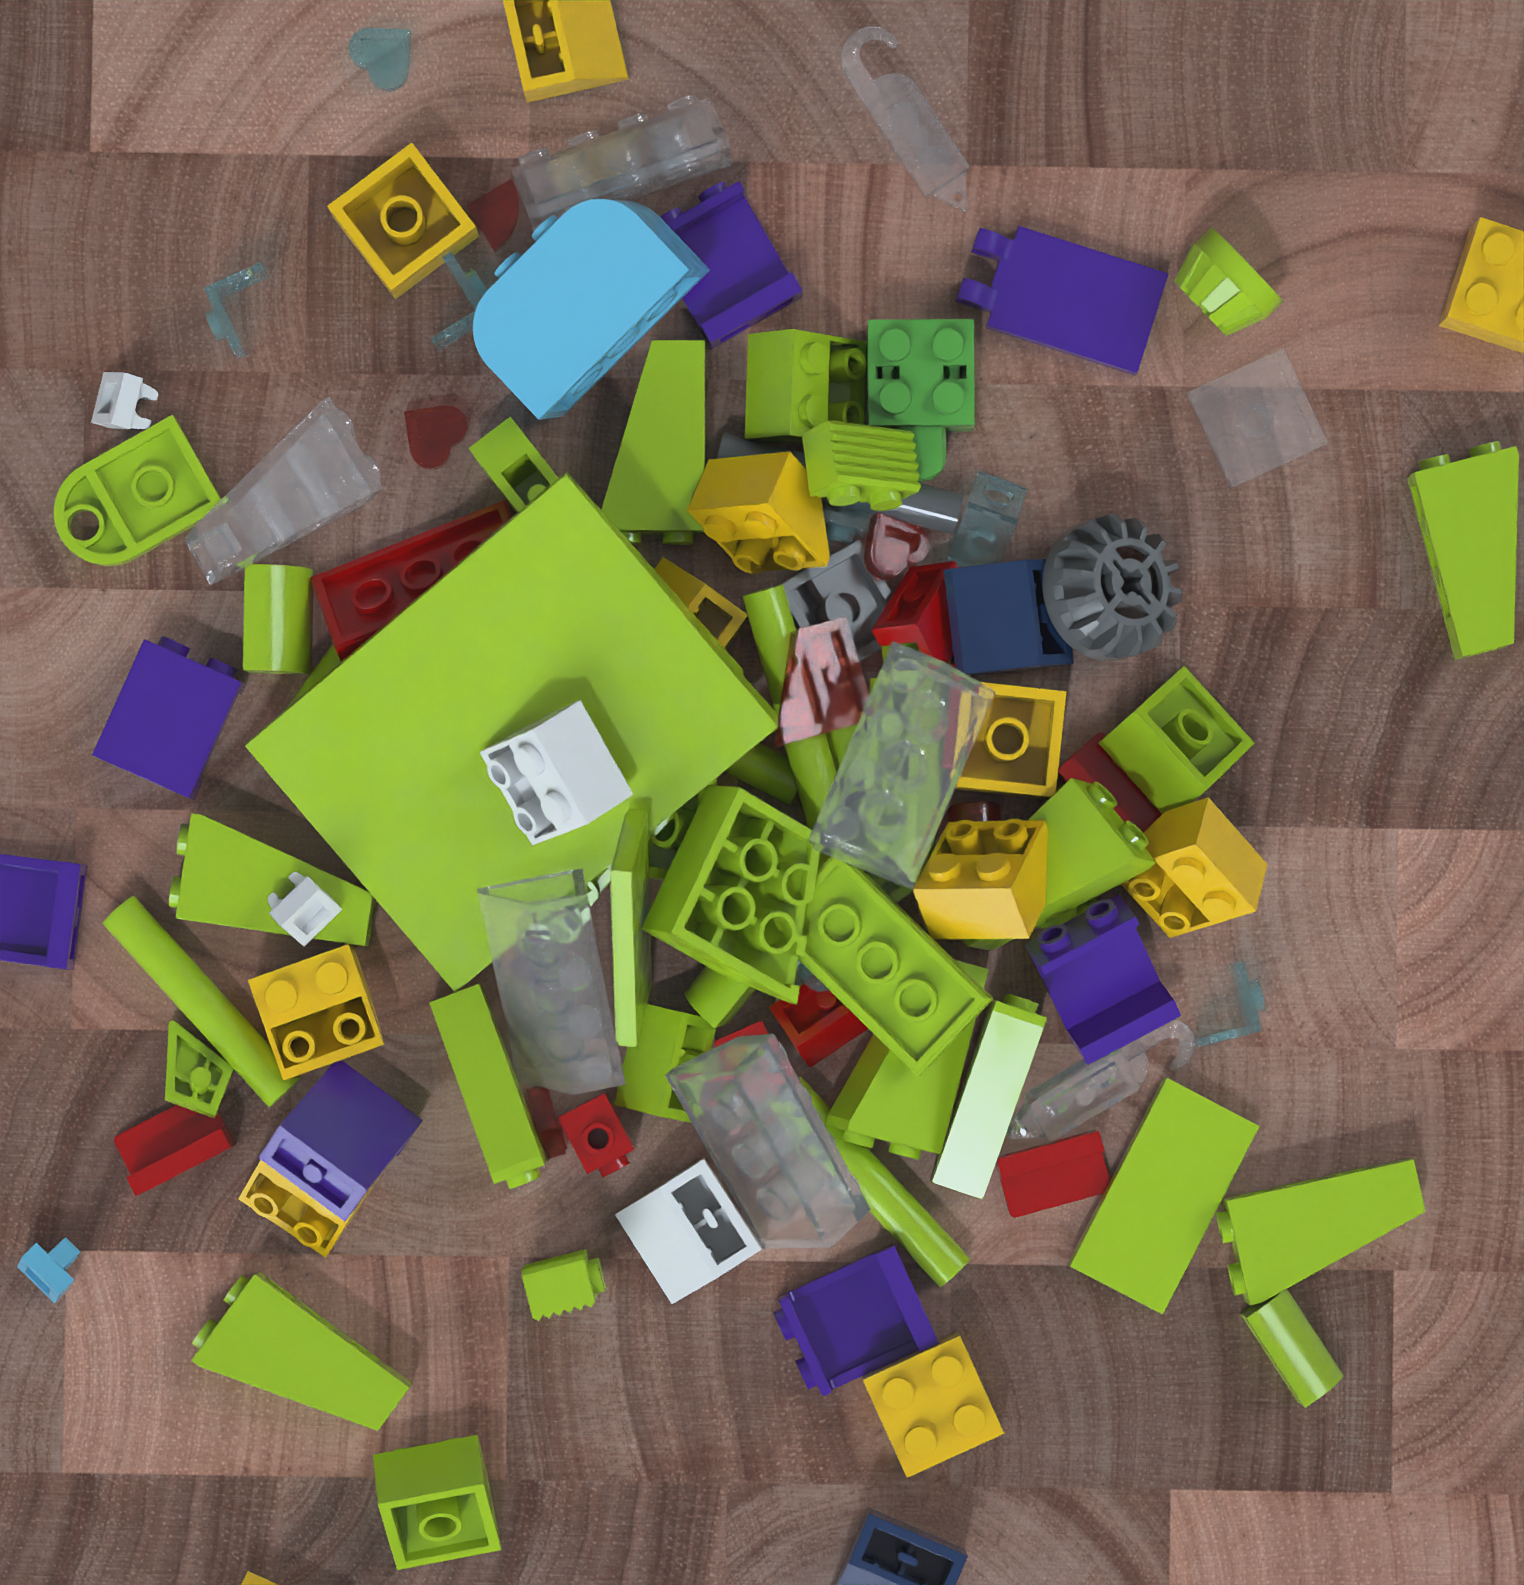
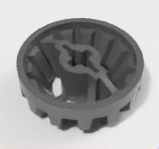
[1042,514,1183,661]

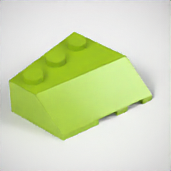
[641,785,823,1005]

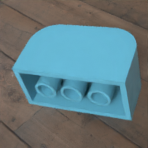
[473,199,710,420]

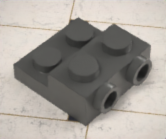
[782,540,893,688]

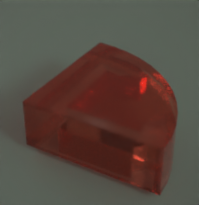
[466,179,519,253]
[526,1084,568,1159]

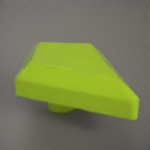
[165,1020,234,1119]

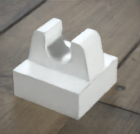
[91,372,158,429]
[268,872,342,946]

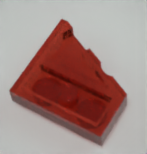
[775,616,877,747]

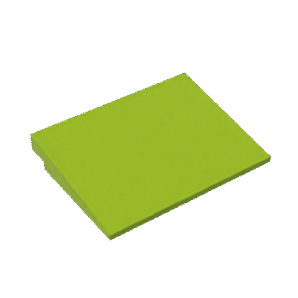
[245,472,778,992]

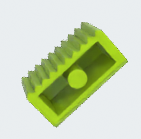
[802,420,921,511]
[521,1249,607,1321]

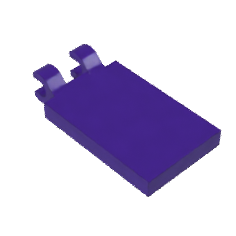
[956,226,1168,376]

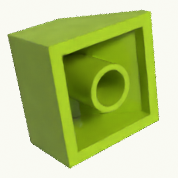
[1099,666,1255,814]
[373,1434,501,1570]

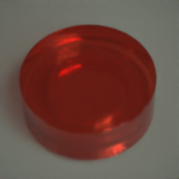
[947,801,1001,822]

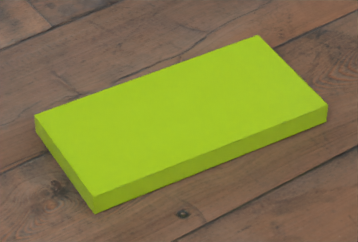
[610,809,652,1047]
[798,849,994,1077]
[1067,1077,1260,1315]

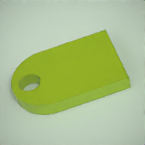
[54,414,226,566]

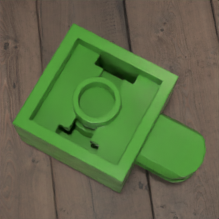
[866,319,975,482]

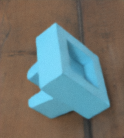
[17,1237,81,1304]

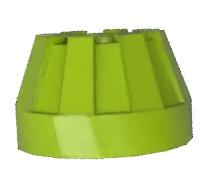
[1174,226,1284,336]

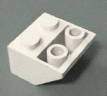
[480,700,633,845]
[615,1157,761,1304]

